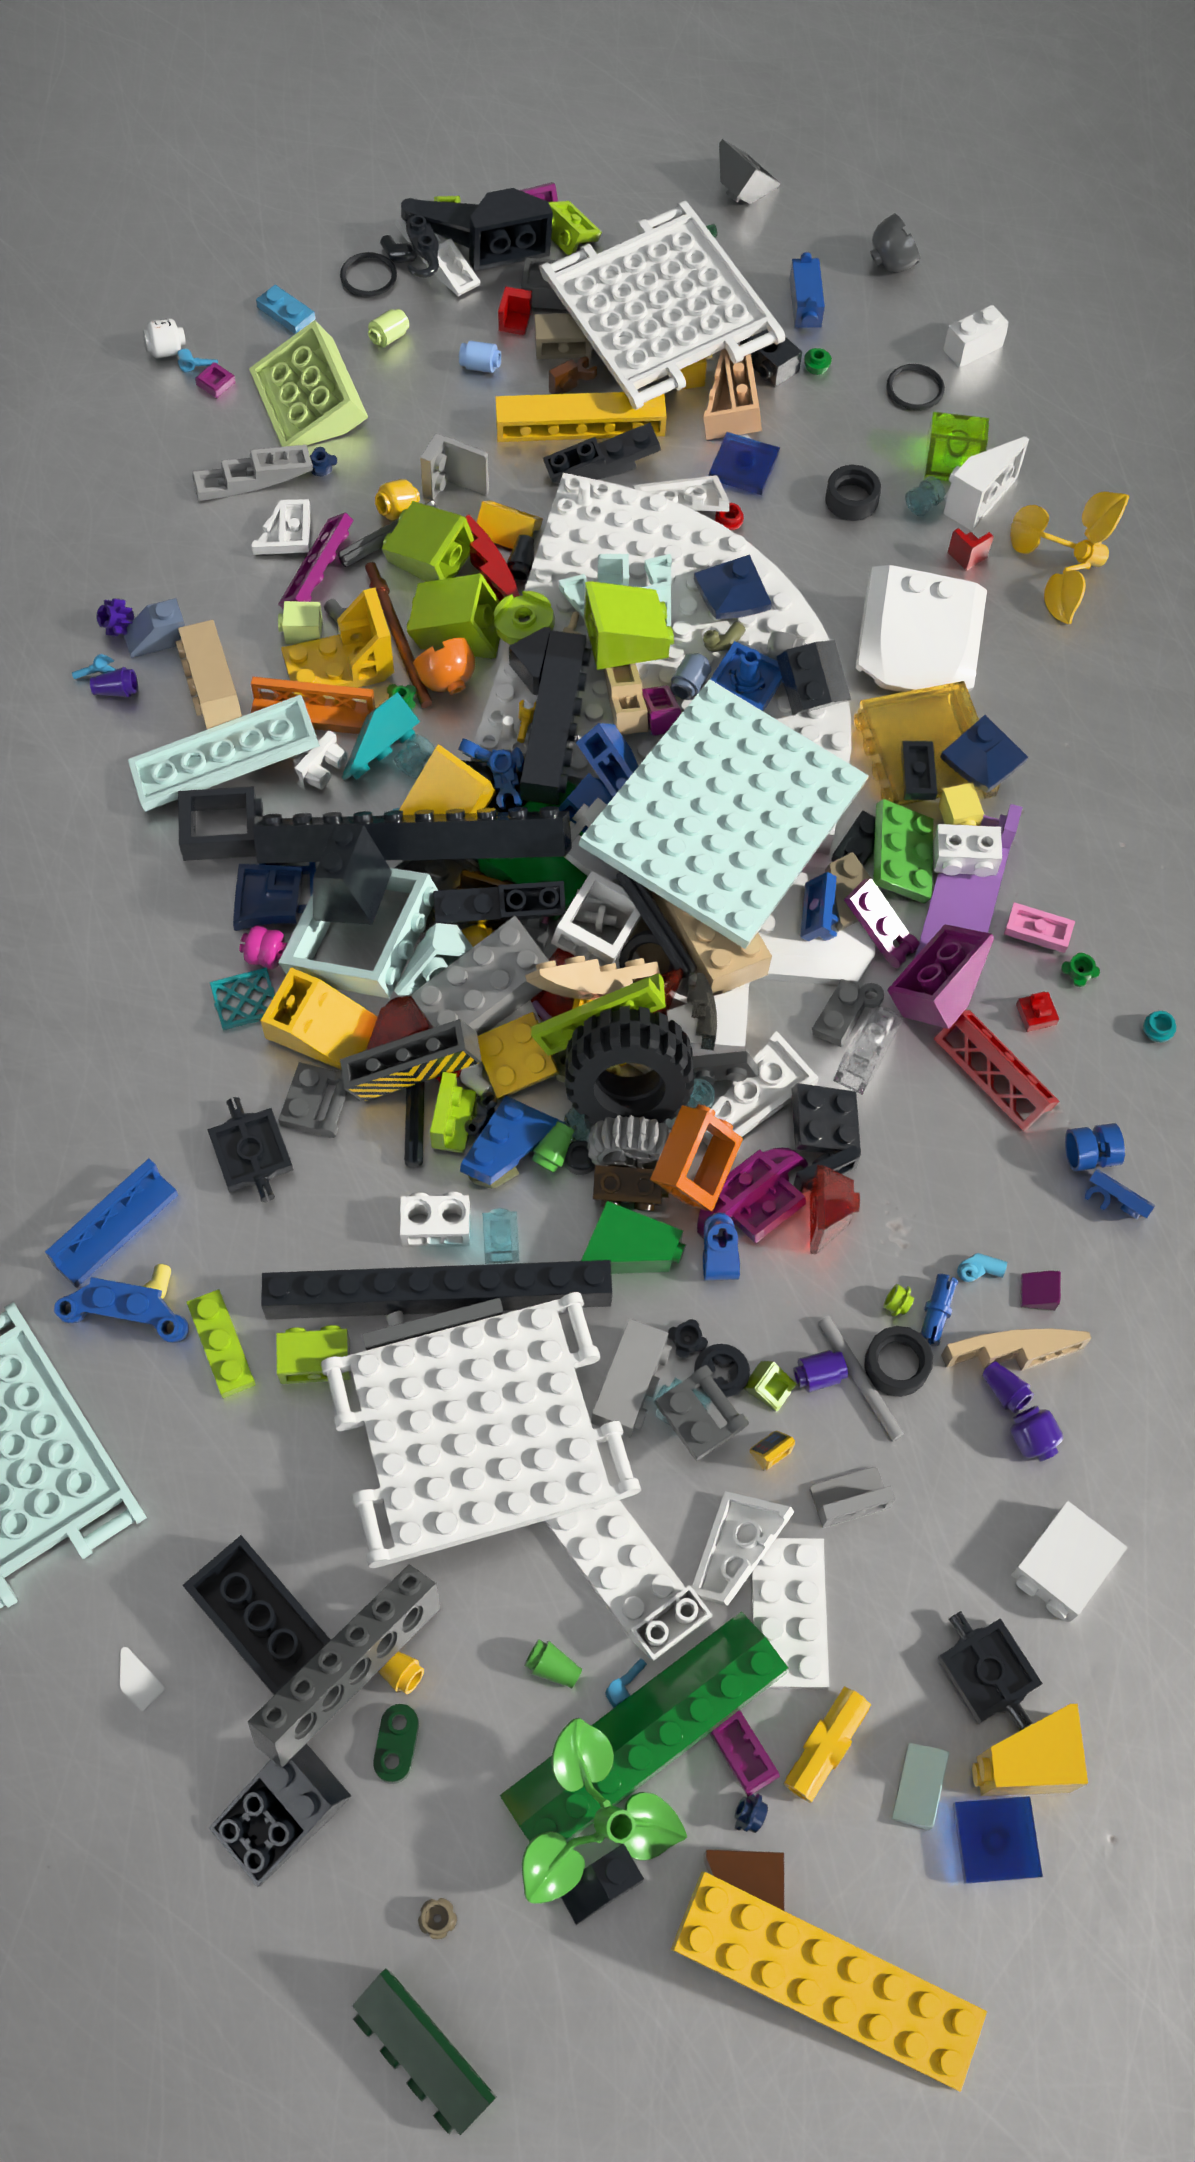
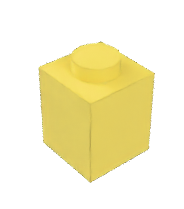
[938,783,984,826]

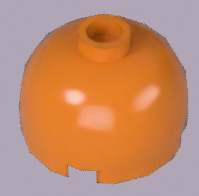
[413,638,475,695]

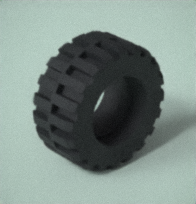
[565,1006,694,1124]

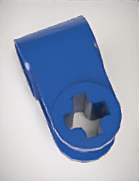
[703,1212,740,1281]

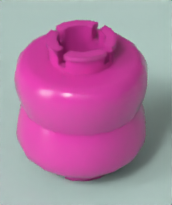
[239,926,288,970]

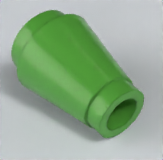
[532,1121,575,1173]
[524,1639,582,1689]

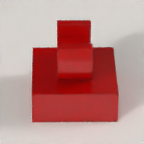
[1016,991,1059,1032]

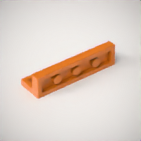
[251,676,376,734]

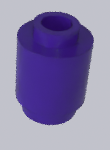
[793,1350,848,1393]

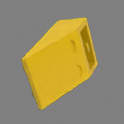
[260,968,382,1070]

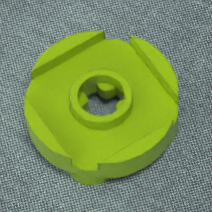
[494,591,555,645]

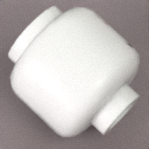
[143,318,186,358]

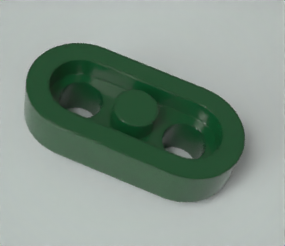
[373,1704,419,1784]

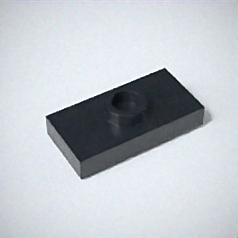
[793,1145,861,1194]

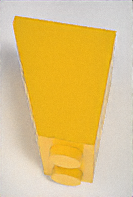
[399,744,497,815]
[972,1703,1088,1796]

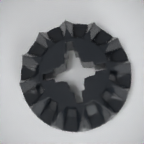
[694,1344,750,1398]

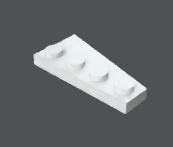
[702,1031,819,1146]

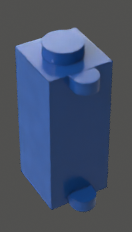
[789,252,825,328]

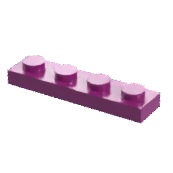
[278,512,354,610]

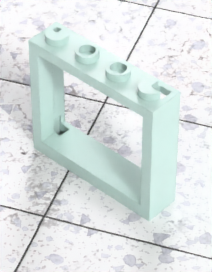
[278,868,438,999]

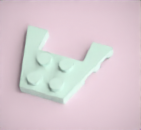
[559,554,672,626]

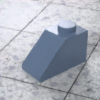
[124,598,185,658]

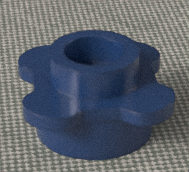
[310,447,337,477]
[734,1794,768,1833]

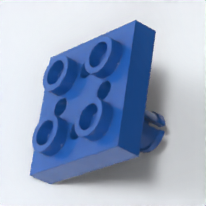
[710,641,783,712]

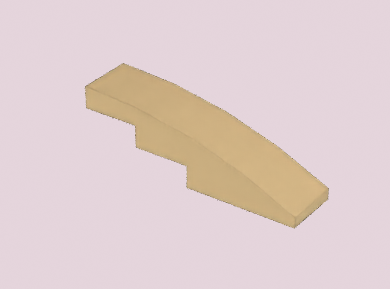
[941,1328,1091,1371]

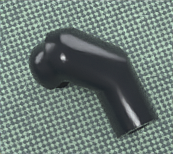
[380,235,418,263]

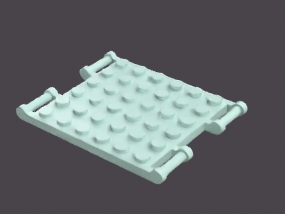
[0,1302,147,1609]

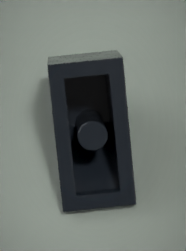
[561,1843,644,1925]

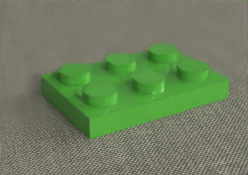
[873,799,934,904]

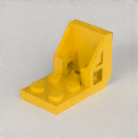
[281,588,394,696]

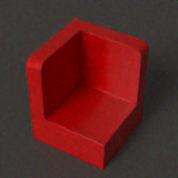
[498,286,532,335]
[947,528,994,571]

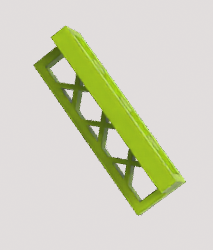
[531,973,666,1056]

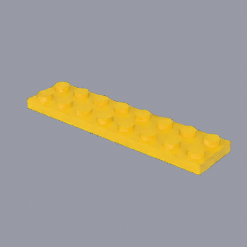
[670,1872,987,2092]

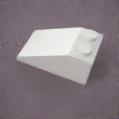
[943,436,1029,531]

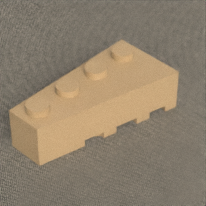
[175,620,242,730]

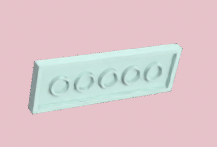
[128,695,320,812]

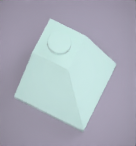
[394,923,473,996]

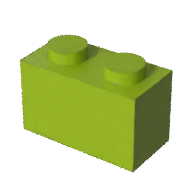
[276,1325,351,1384]

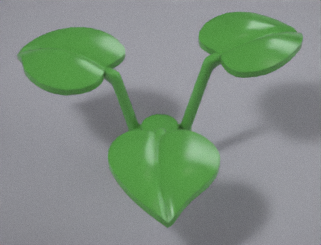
[522,1718,687,1903]

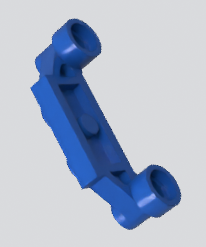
[54,1277,189,1342]

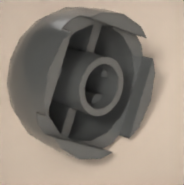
[870,213,920,273]

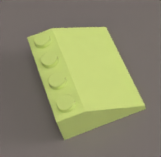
[249,320,368,447]

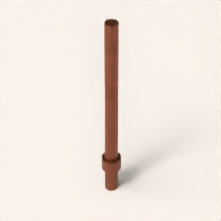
[365,562,432,708]

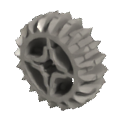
[587,1115,672,1169]

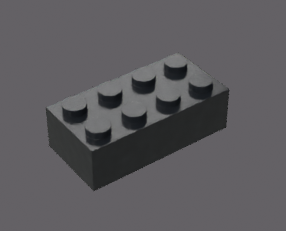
[183,1535,331,1695]

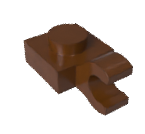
[549,356,597,394]

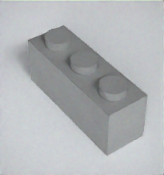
[591,1318,672,1438]

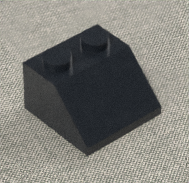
[776,640,851,716]

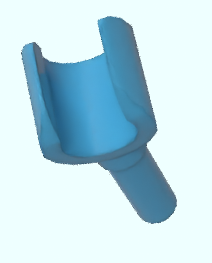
[177,349,218,372]
[72,654,116,679]
[605,1658,647,1708]

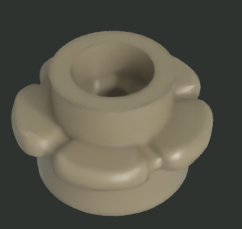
[418,1898,457,1939]

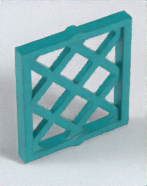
[210,968,275,1031]

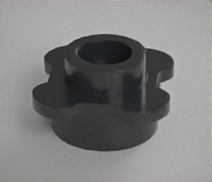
[668,1319,708,1359]

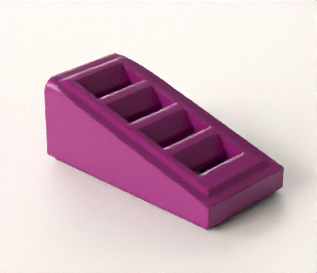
[642,685,681,735]

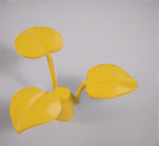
[1010,492,1130,624]

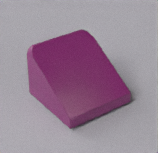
[1021,1270,1061,1311]

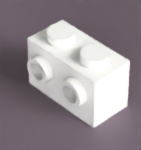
[943,305,1009,368]
[933,824,1002,877]

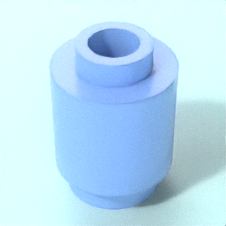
[459,341,501,373]

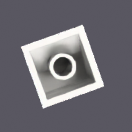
[667,987,749,1056]

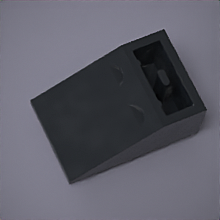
[209,1743,351,1887]

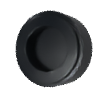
[564,1140,595,1175]

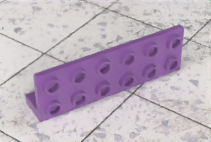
[915,804,1023,957]

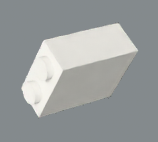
[1011,1501,1128,1622]

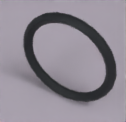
[340,252,397,297]
[886,364,945,410]

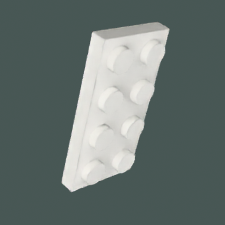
[751,1538,829,1690]

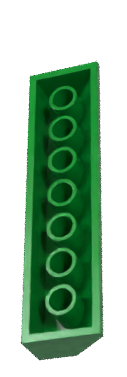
[500,1611,789,1843]

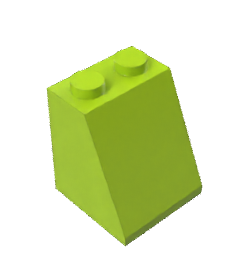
[382,501,475,582]
[407,573,500,659]
[584,581,674,670]

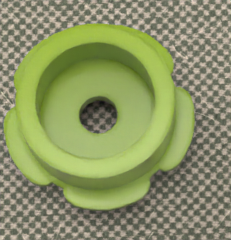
[883,1284,914,1317]

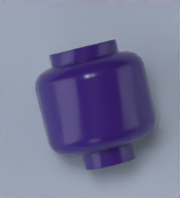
[1010,1406,1064,1462]

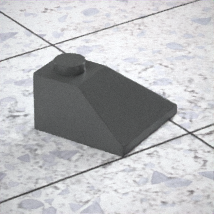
[719,139,781,204]

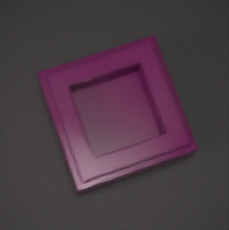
[195,362,236,399]

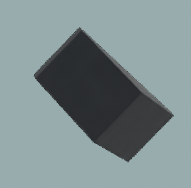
[509,627,551,695]

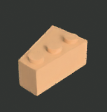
[703,345,762,440]

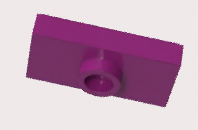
[709,1710,780,1797]

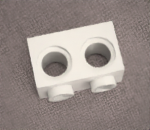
[400,1192,470,1247]

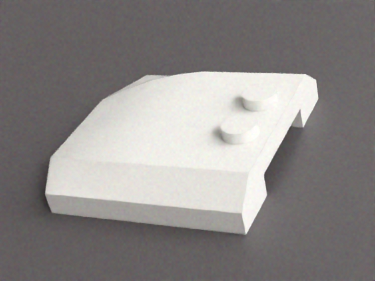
[855,565,987,700]
[758,866,875,986]

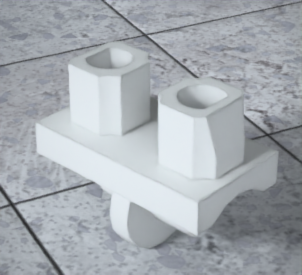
[293,730,348,790]
[573,889,630,932]

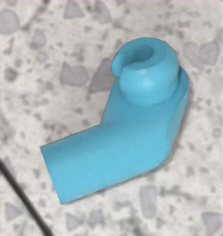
[957,1253,1007,1282]

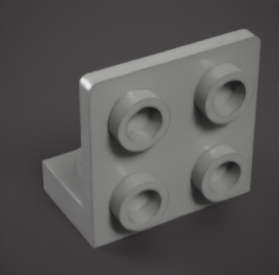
[420,433,489,501]

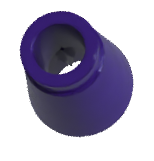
[90,667,138,697]
[982,1361,1034,1413]

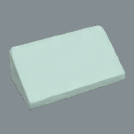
[892,1743,949,1831]

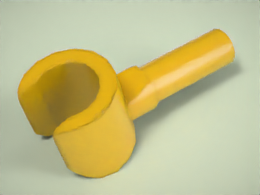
[517,700,536,743]

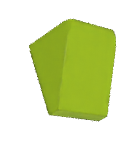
[744,1361,797,1411]

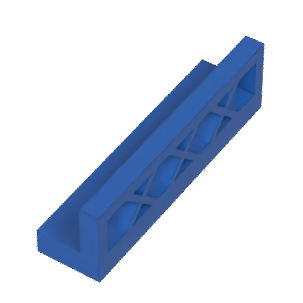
[45,1158,178,1288]

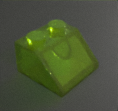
[924,412,989,481]

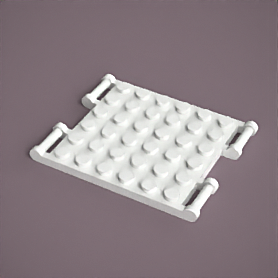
[539,200,785,410]
[321,1292,641,1568]

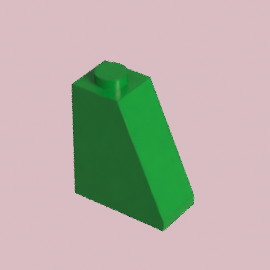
[581,1201,686,1274]

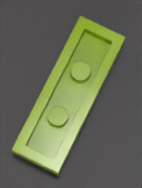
[187,1289,256,1398]

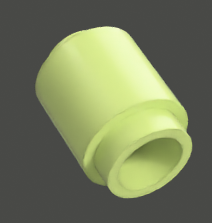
[368,309,409,347]

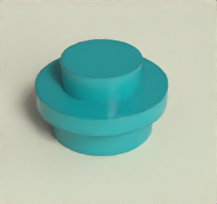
[1143,1011,1176,1042]

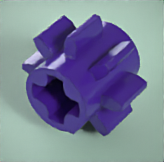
[96,598,135,636]

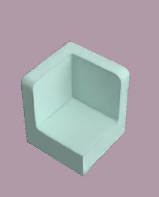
[597,554,629,586]

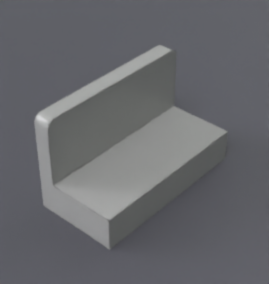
[810,1467,895,1528]

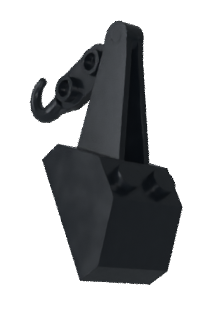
[401,188,553,278]

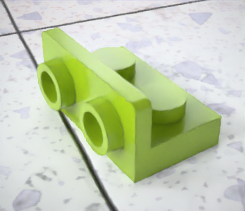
[548,201,602,256]
[430,1072,476,1153]

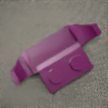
[697,1147,809,1243]

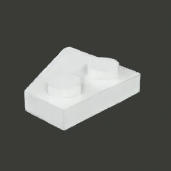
[252,499,311,555]

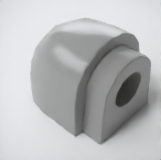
[767,631,805,661]

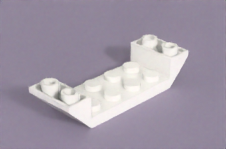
[544,1500,712,1661]

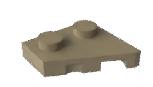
[825,852,888,932]

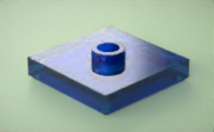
[709,432,780,495]
[953,1796,1043,1884]

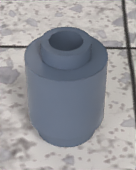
[670,653,712,700]

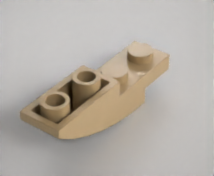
[525,956,660,1000]

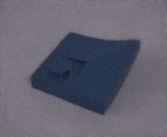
[694,554,772,619]
[940,715,1028,793]
[233,864,303,931]

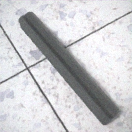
[338,501,438,567]

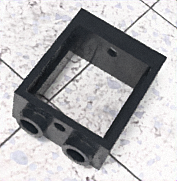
[178,786,263,861]

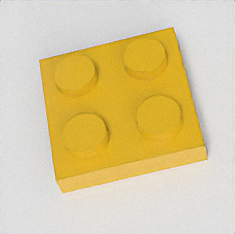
[477,1012,559,1099]

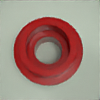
[715,503,744,531]

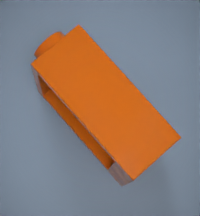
[650,1104,743,1212]

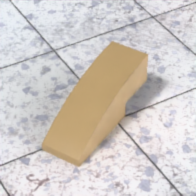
[604,663,648,735]

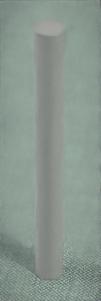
[818,1316,904,1441]

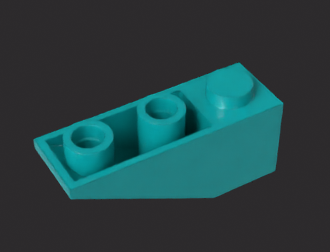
[341,692,420,781]

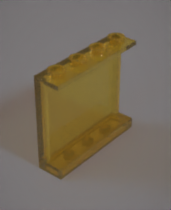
[854,681,1001,806]

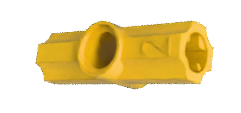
[783,1686,871,1803]

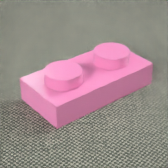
[1004,902,1075,953]

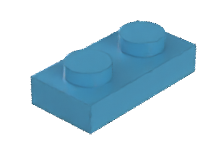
[256,285,315,334]

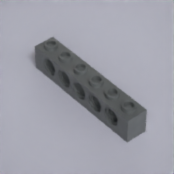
[247,1564,441,1768]

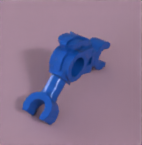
[458,738,525,810]

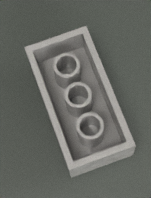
[411,916,549,1036]

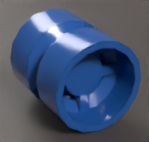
[1065,1123,1125,1171]

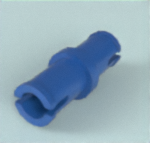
[920,1274,958,1346]

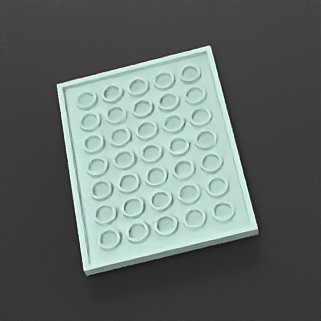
[579,679,869,949]

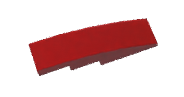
[465,515,520,601]

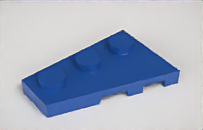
[460,1096,565,1185]

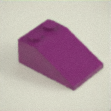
[887,924,994,1029]

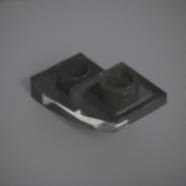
[686,973,717,1051]

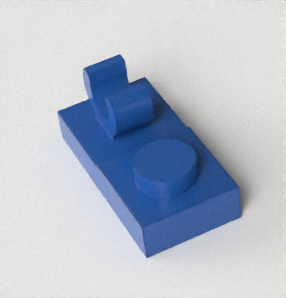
[800,872,839,942]
[1085,1169,1155,1219]

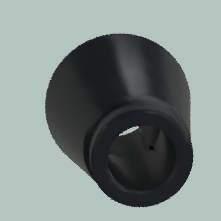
[506,535,534,582]

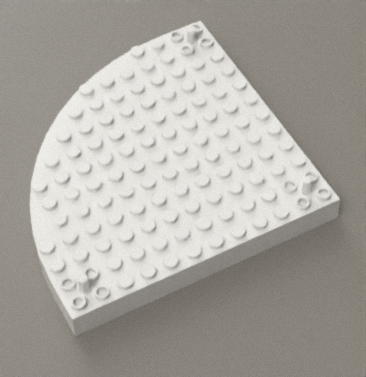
[470,473,851,855]

